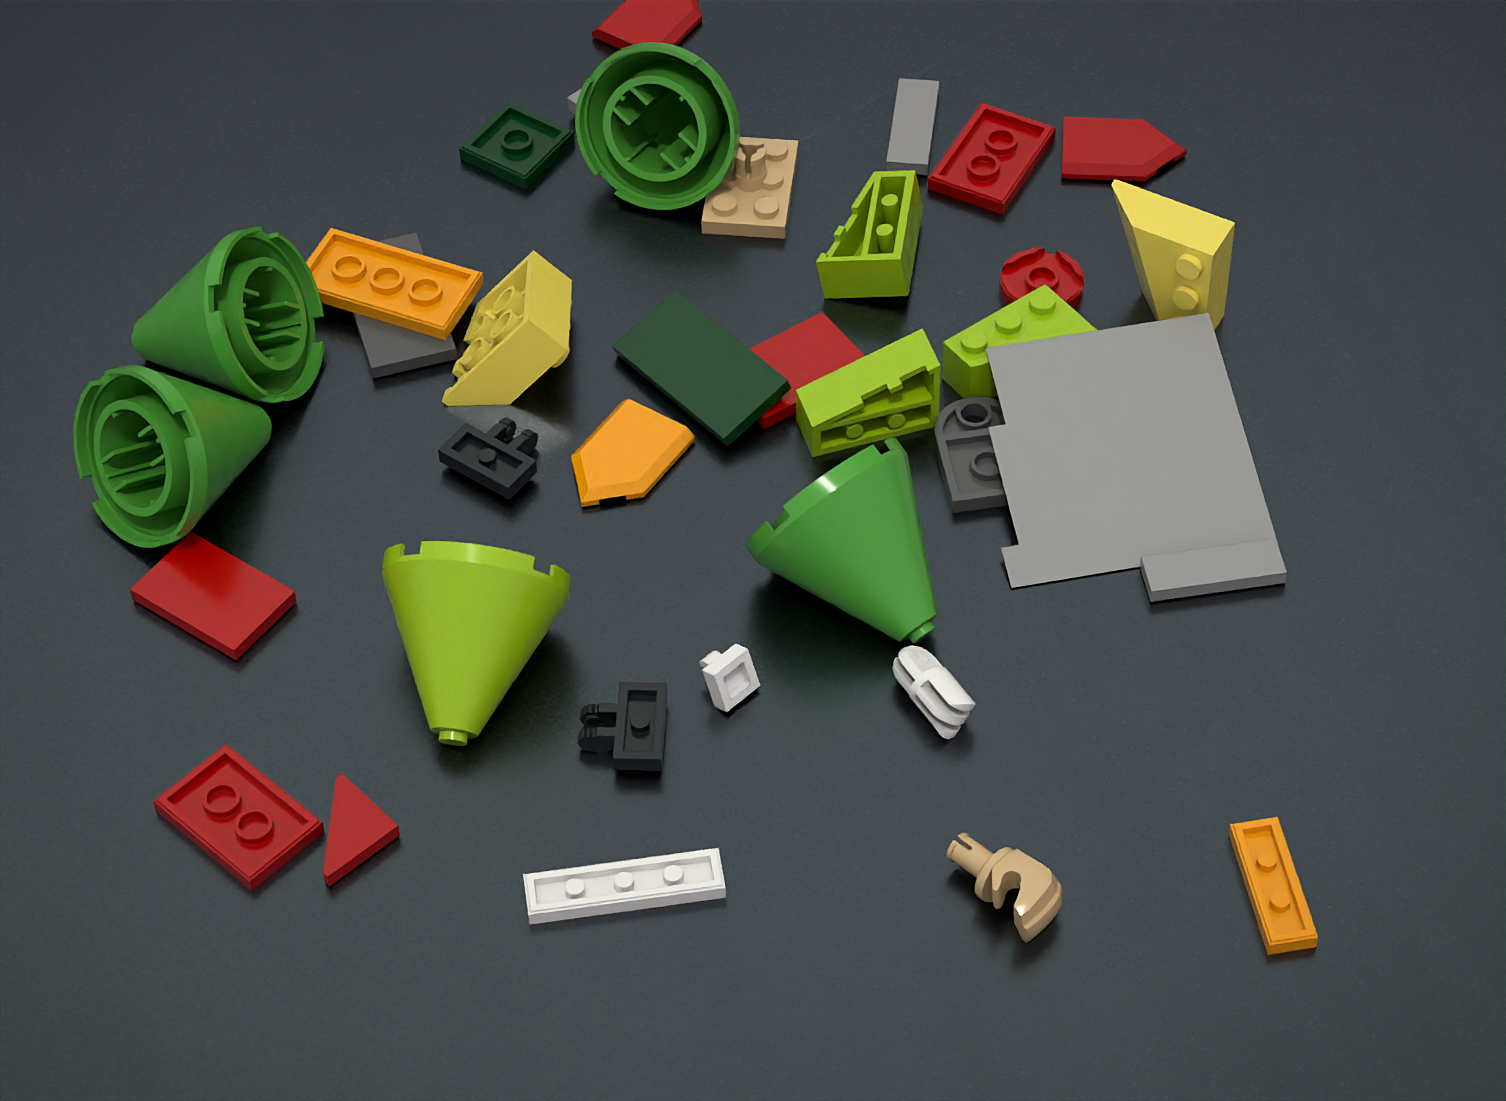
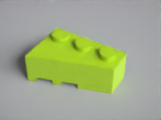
[816,170,923,299]

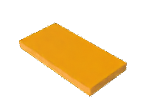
[306,228,484,341]

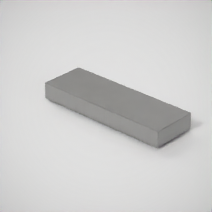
[886,78,939,175]
[1140,538,1287,602]

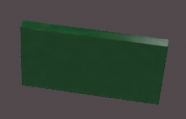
[612,290,792,447]

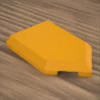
[571,399,695,507]

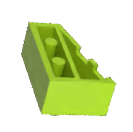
[942,284,1097,398]
[796,328,940,457]

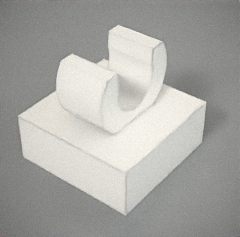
[699,643,760,712]

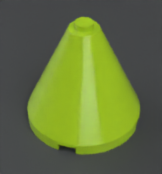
[381,541,572,746]

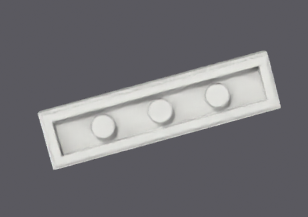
[523,848,726,925]

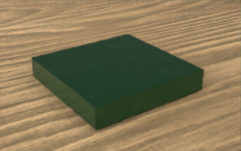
[459,101,575,189]

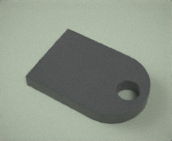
[934,397,1008,513]

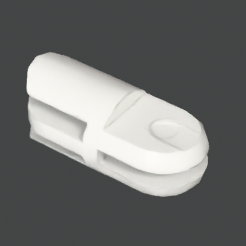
[892,645,976,740]

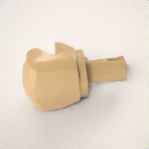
[947,833,1063,943]

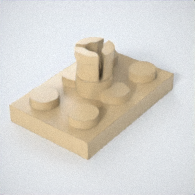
[701,137,799,239]

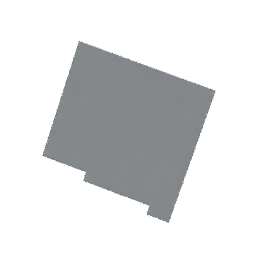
[986,313,1278,588]

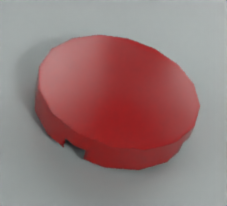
[999,248,1084,309]

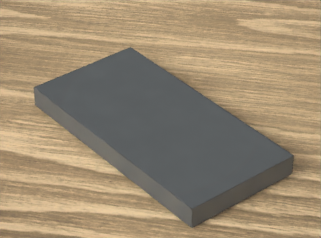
[352,233,457,378]

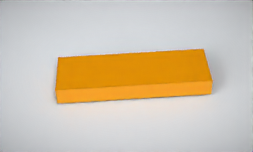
[1229,817,1318,955]

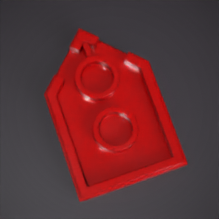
[592,0,702,49]
[1061,117,1187,181]

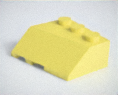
[1111,179,1235,330]
[442,250,572,406]

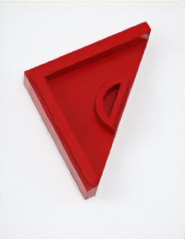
[323,773,400,887]

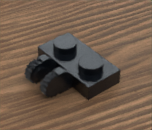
[438,417,539,500]
[577,682,668,771]

